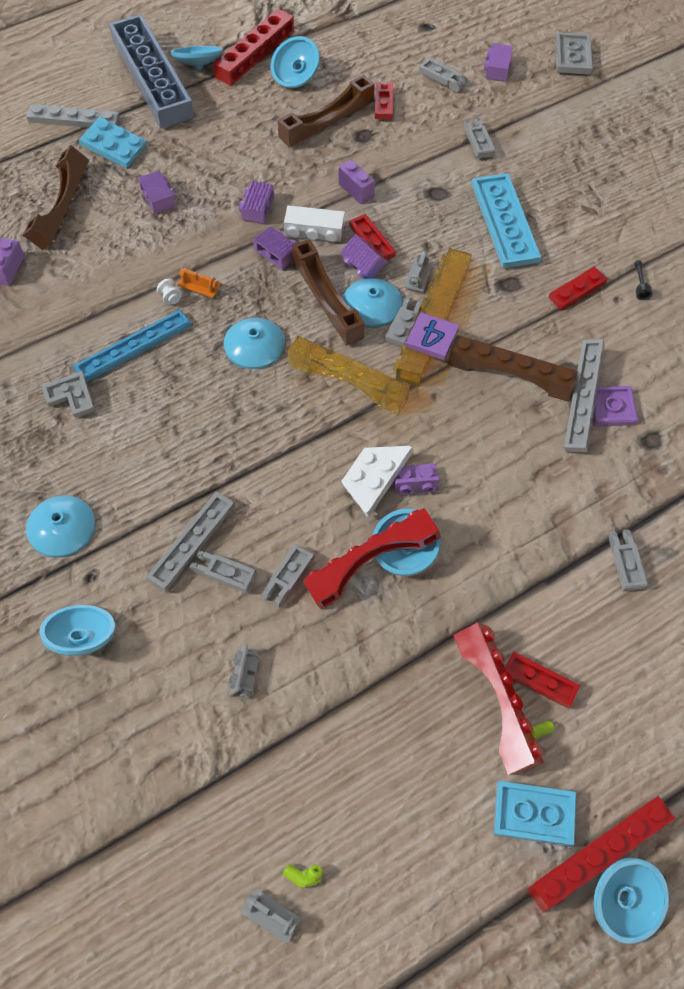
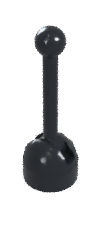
[634,260,653,301]

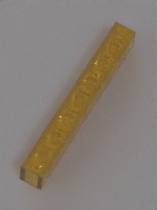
[394,248,472,387]

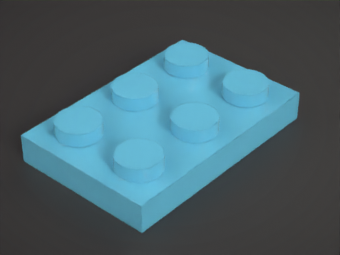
[79,117,147,169]
[493,781,576,847]

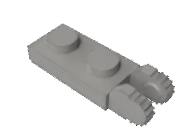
[418,57,468,93]
[464,118,495,159]
[385,296,424,347]
[609,530,648,591]
[261,544,315,608]
[189,550,257,593]

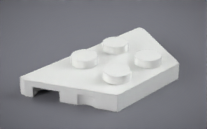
[341,446,413,518]

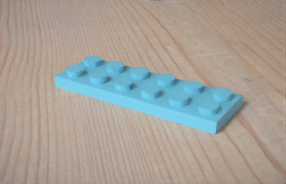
[471,173,541,268]

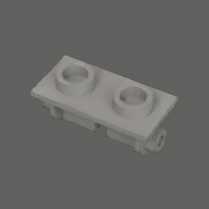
[404,252,433,292]
[228,644,260,698]
[242,889,302,944]

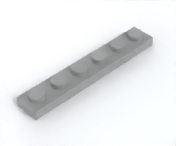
[564,339,605,452]

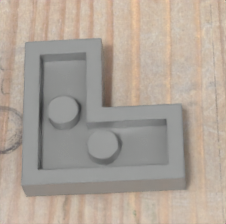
[41,371,96,418]

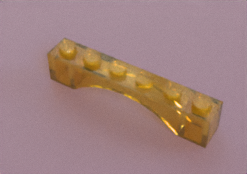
[288,336,410,415]

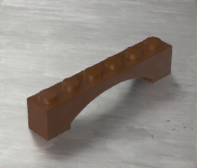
[278,74,375,147]
[22,145,89,249]
[292,239,365,346]
[448,335,578,402]

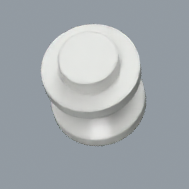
[156,279,182,305]

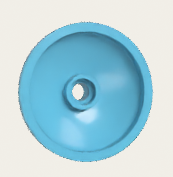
[271,36,320,88]
[171,46,223,69]
[343,278,403,328]
[224,318,285,369]
[26,495,95,558]
[373,509,441,576]
[40,605,115,656]
[594,858,669,944]

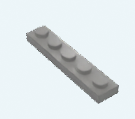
[27,104,120,128]
[146,492,235,592]

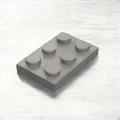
[555,32,593,74]

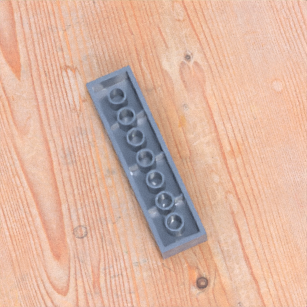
[109,14,194,128]

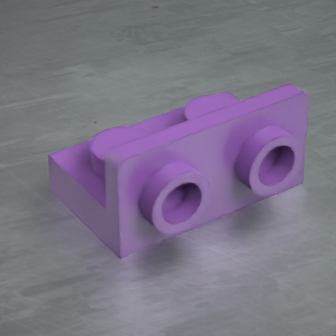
[393,463,440,495]

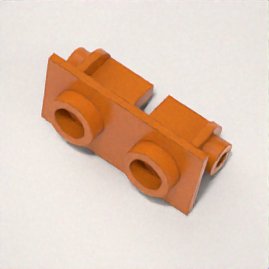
[177,268,222,298]

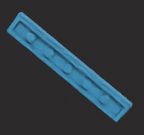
[73,309,192,382]

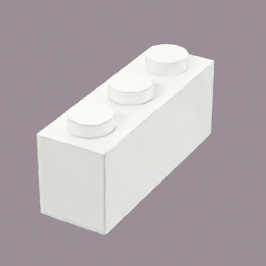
[284,205,345,242]

